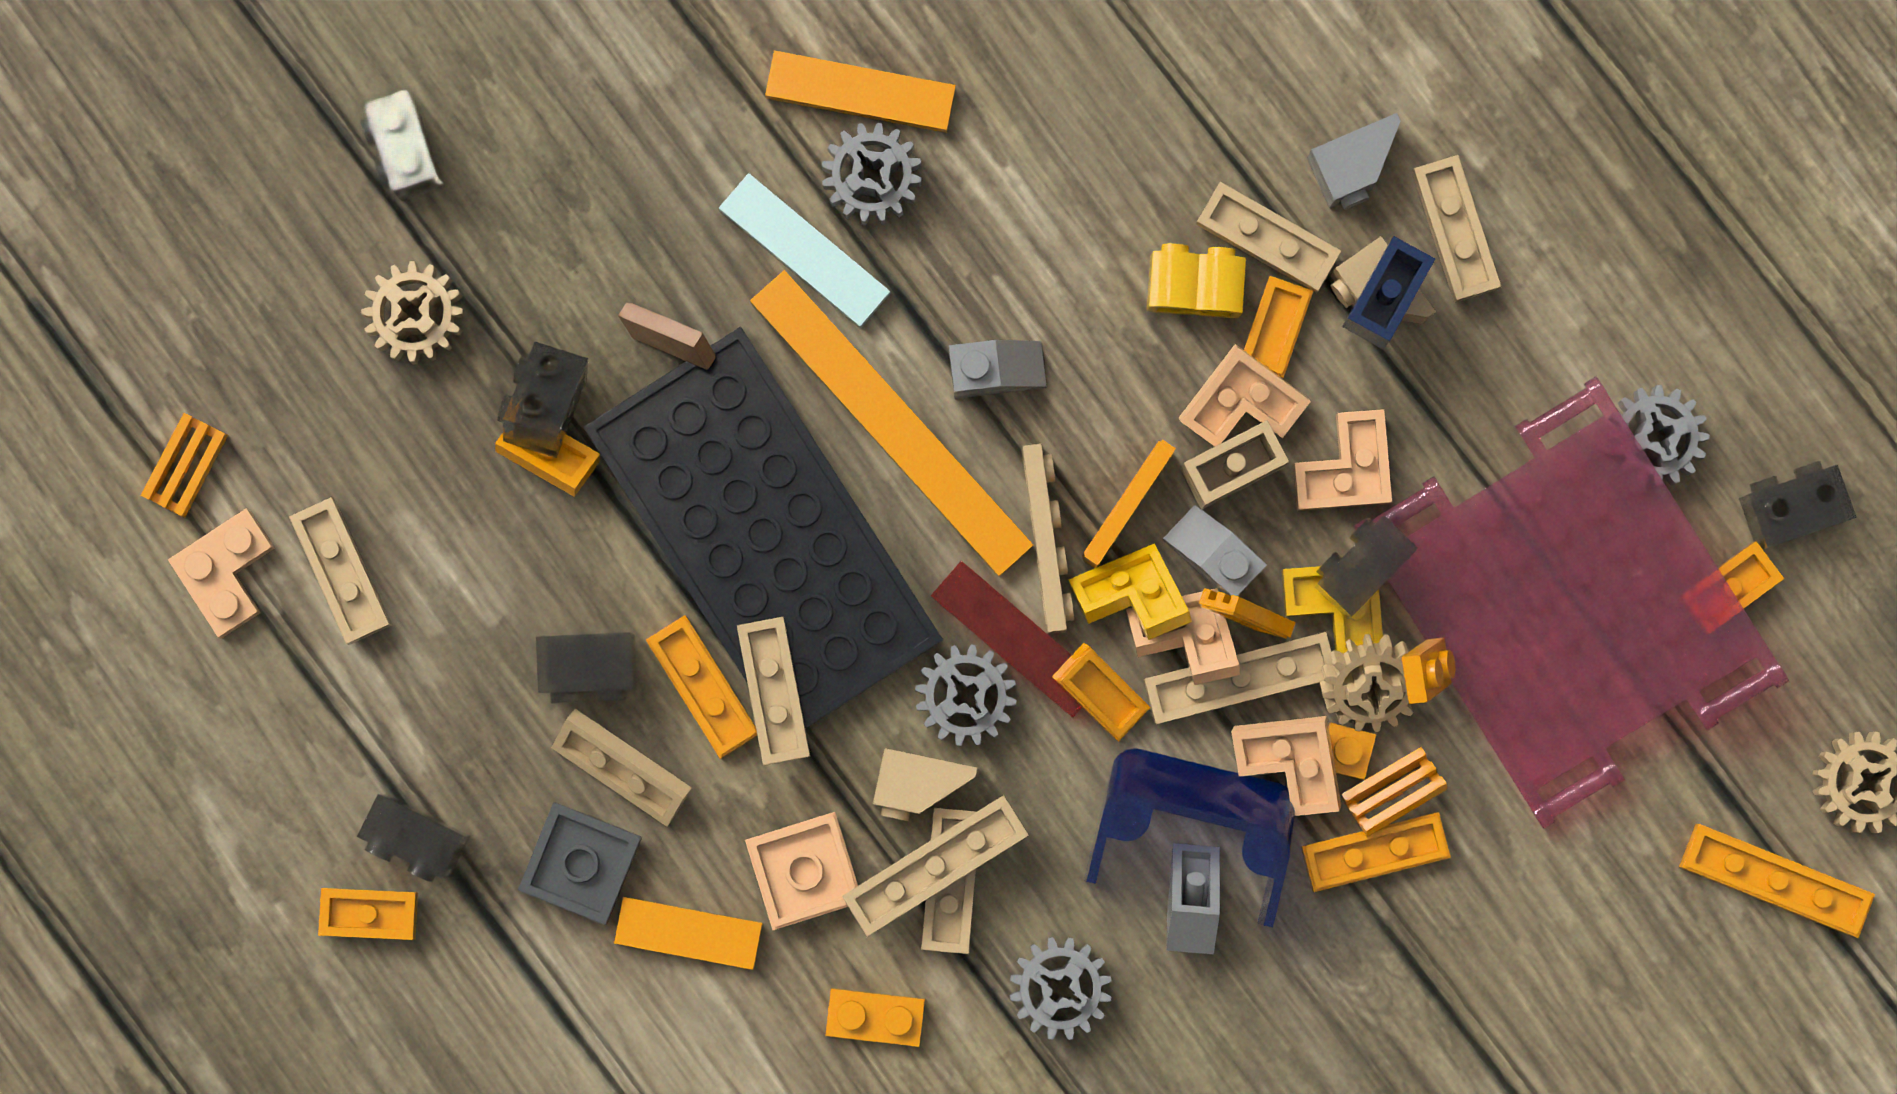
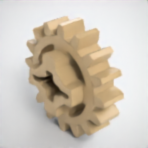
[361,261,465,364]
[1320,634,1413,732]
[1812,731,1897,833]

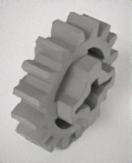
[821,123,922,225]
[1604,385,1710,488]
[915,644,1017,747]
[1010,937,1112,1040]

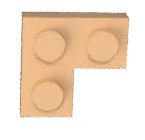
[1179,344,1311,446]
[1293,409,1392,511]
[168,508,275,639]
[1126,588,1240,685]
[1231,716,1341,816]

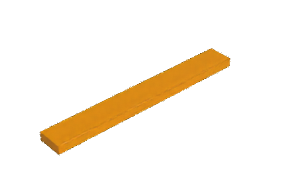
[750,270,1034,577]

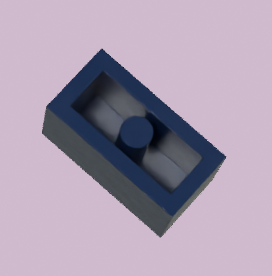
[1342,236,1435,349]

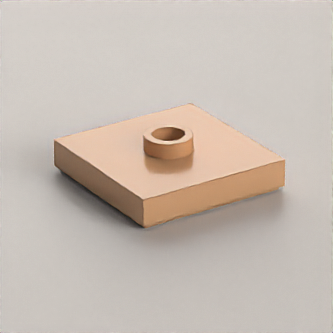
[745,812,858,930]

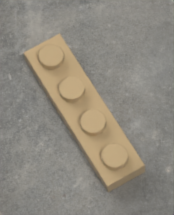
[1022,444,1074,635]
[1143,632,1333,725]
[842,795,1029,937]

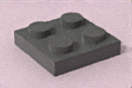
[518,802,642,925]

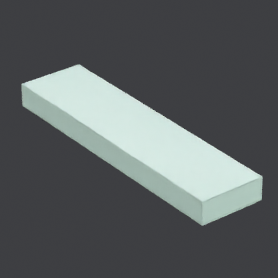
[719,173,891,329]

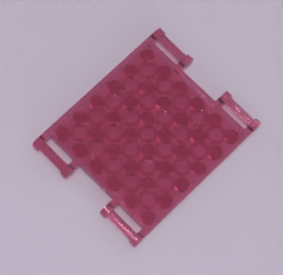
[1354,376,1789,829]

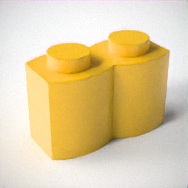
[1147,243,1246,318]

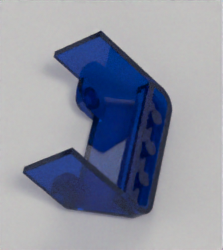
[1084,748,1295,928]

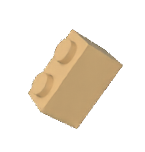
[1180,420,1289,510]

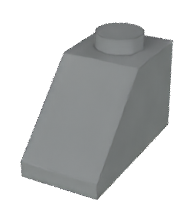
[1307,113,1401,210]
[949,340,1047,399]
[1163,505,1267,596]
[1166,843,1220,955]

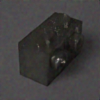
[360,89,445,201]
[497,342,588,458]
[1739,461,1857,549]
[1315,516,1418,620]
[536,632,637,704]
[357,794,471,883]

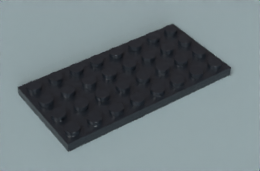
[583,326,943,729]

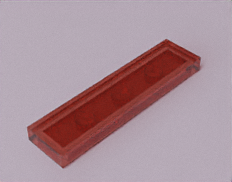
[931,561,1082,718]

